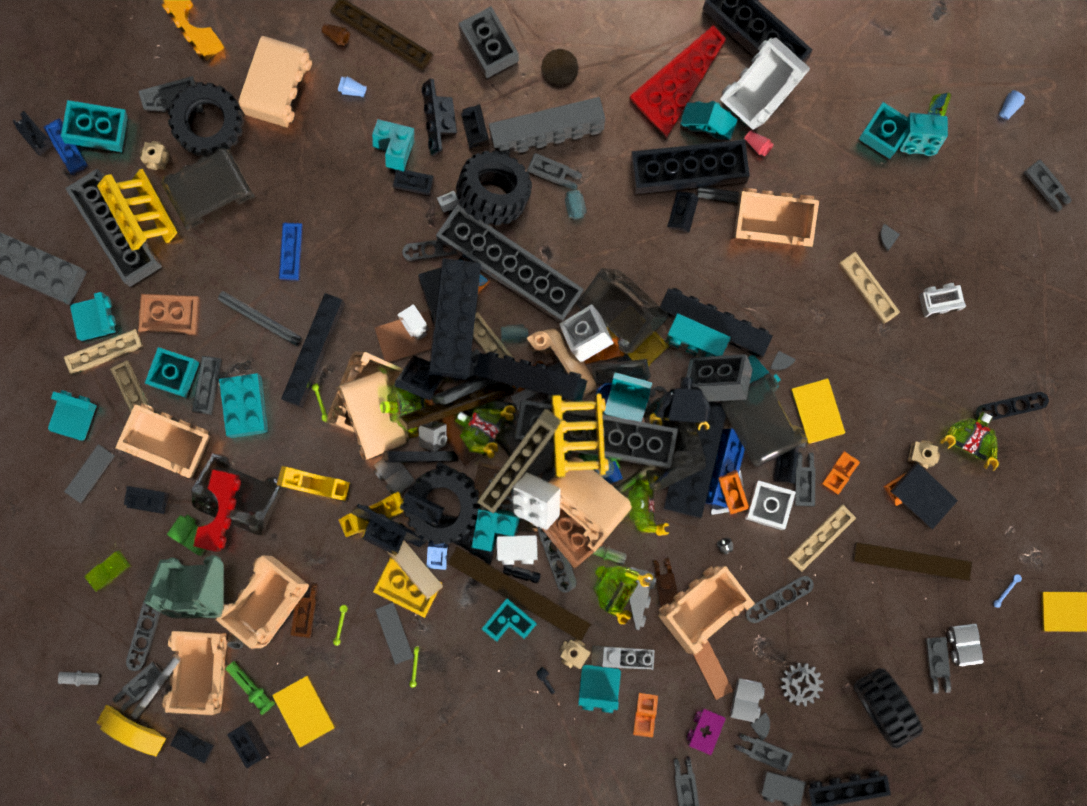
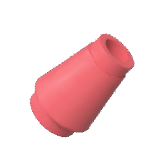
[745,130,773,156]

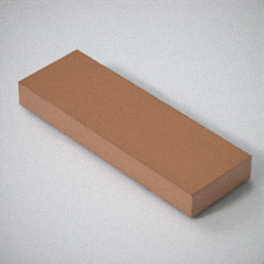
[693,639,733,700]

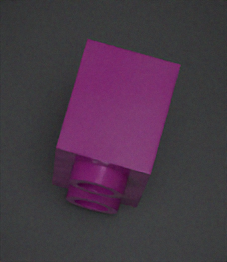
[686,708,726,755]

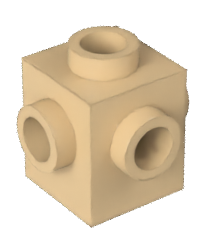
[140,141,169,170]
[907,440,940,469]
[559,638,591,669]

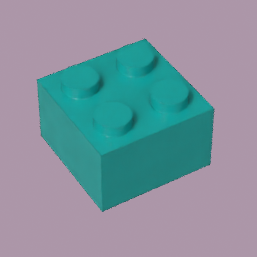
[859,102,908,159]
[145,347,199,398]

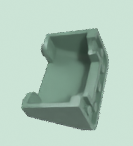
[144,555,224,619]

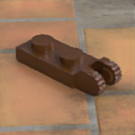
[653,557,678,607]
[291,583,318,638]

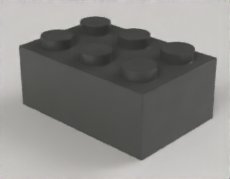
[458,6,519,79]
[686,354,752,401]

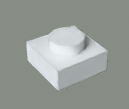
[437,191,460,212]

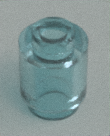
[565,190,587,219]
[501,324,529,344]

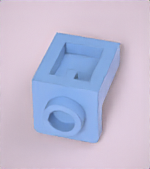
[427,541,448,570]

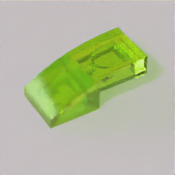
[84,551,130,591]

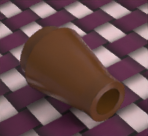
[321,23,350,46]

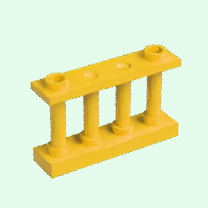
[97,169,177,251]
[551,394,608,477]

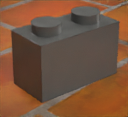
[759,770,806,806]

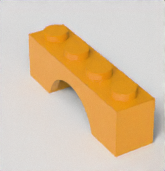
[161,0,224,61]

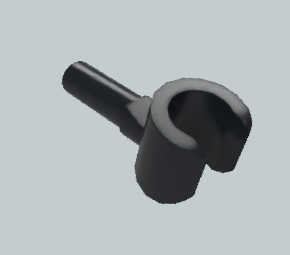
[536,667,555,695]

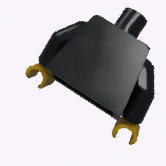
[649,377,711,430]

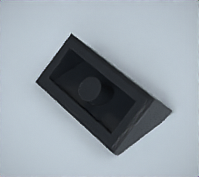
[667,191,699,232]

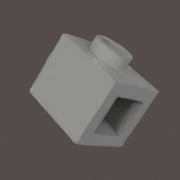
[419,420,447,451]

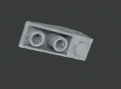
[626,567,656,630]
[591,646,655,670]

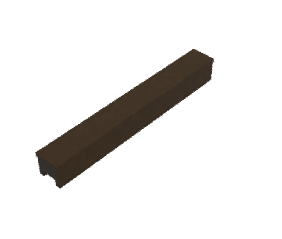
[447,546,592,641]

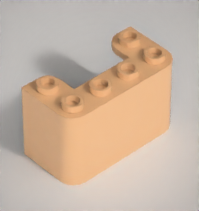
[239,36,312,128]
[733,188,819,247]
[116,403,211,479]
[548,457,632,552]
[216,555,309,649]
[658,566,755,654]
[163,631,227,715]

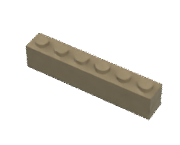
[478,409,562,513]

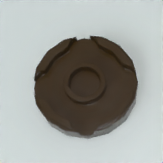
[541,49,579,87]

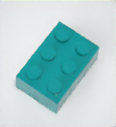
[61,100,128,152]
[665,313,731,357]
[219,373,269,438]

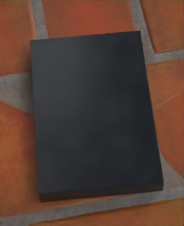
[394,355,444,400]
[890,462,958,529]

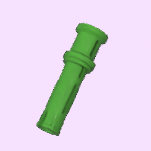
[225,661,275,715]

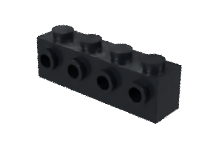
[805,770,891,806]

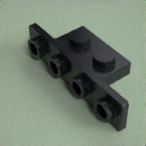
[421,78,457,156]
[351,504,426,556]

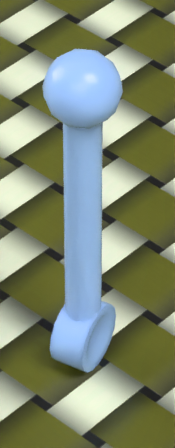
[993,575,1022,608]

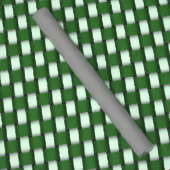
[131,655,181,719]

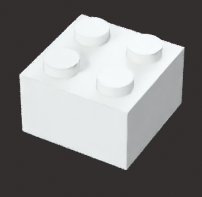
[559,305,613,362]
[513,472,560,530]
[745,481,796,530]
[497,535,537,565]

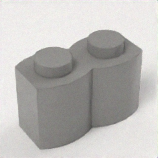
[374,451,415,495]
[947,624,983,666]
[730,677,765,723]

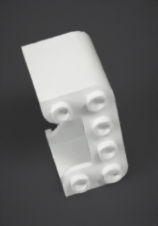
[720,38,810,130]

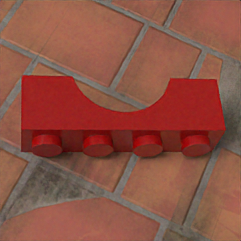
[193,470,241,552]

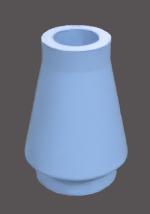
[338,76,367,97]
[999,90,1025,120]

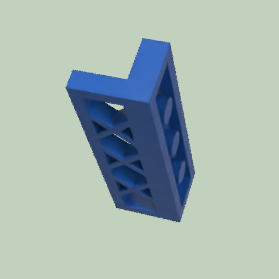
[705,428,748,508]

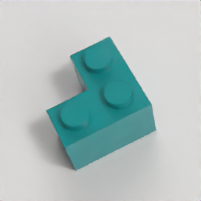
[680,101,737,140]
[372,119,414,171]
[472,506,520,552]
[482,598,537,642]

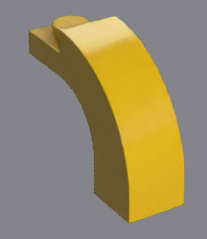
[277,466,350,501]
[339,492,404,537]
[97,705,166,756]

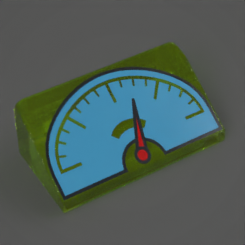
[927,93,951,116]

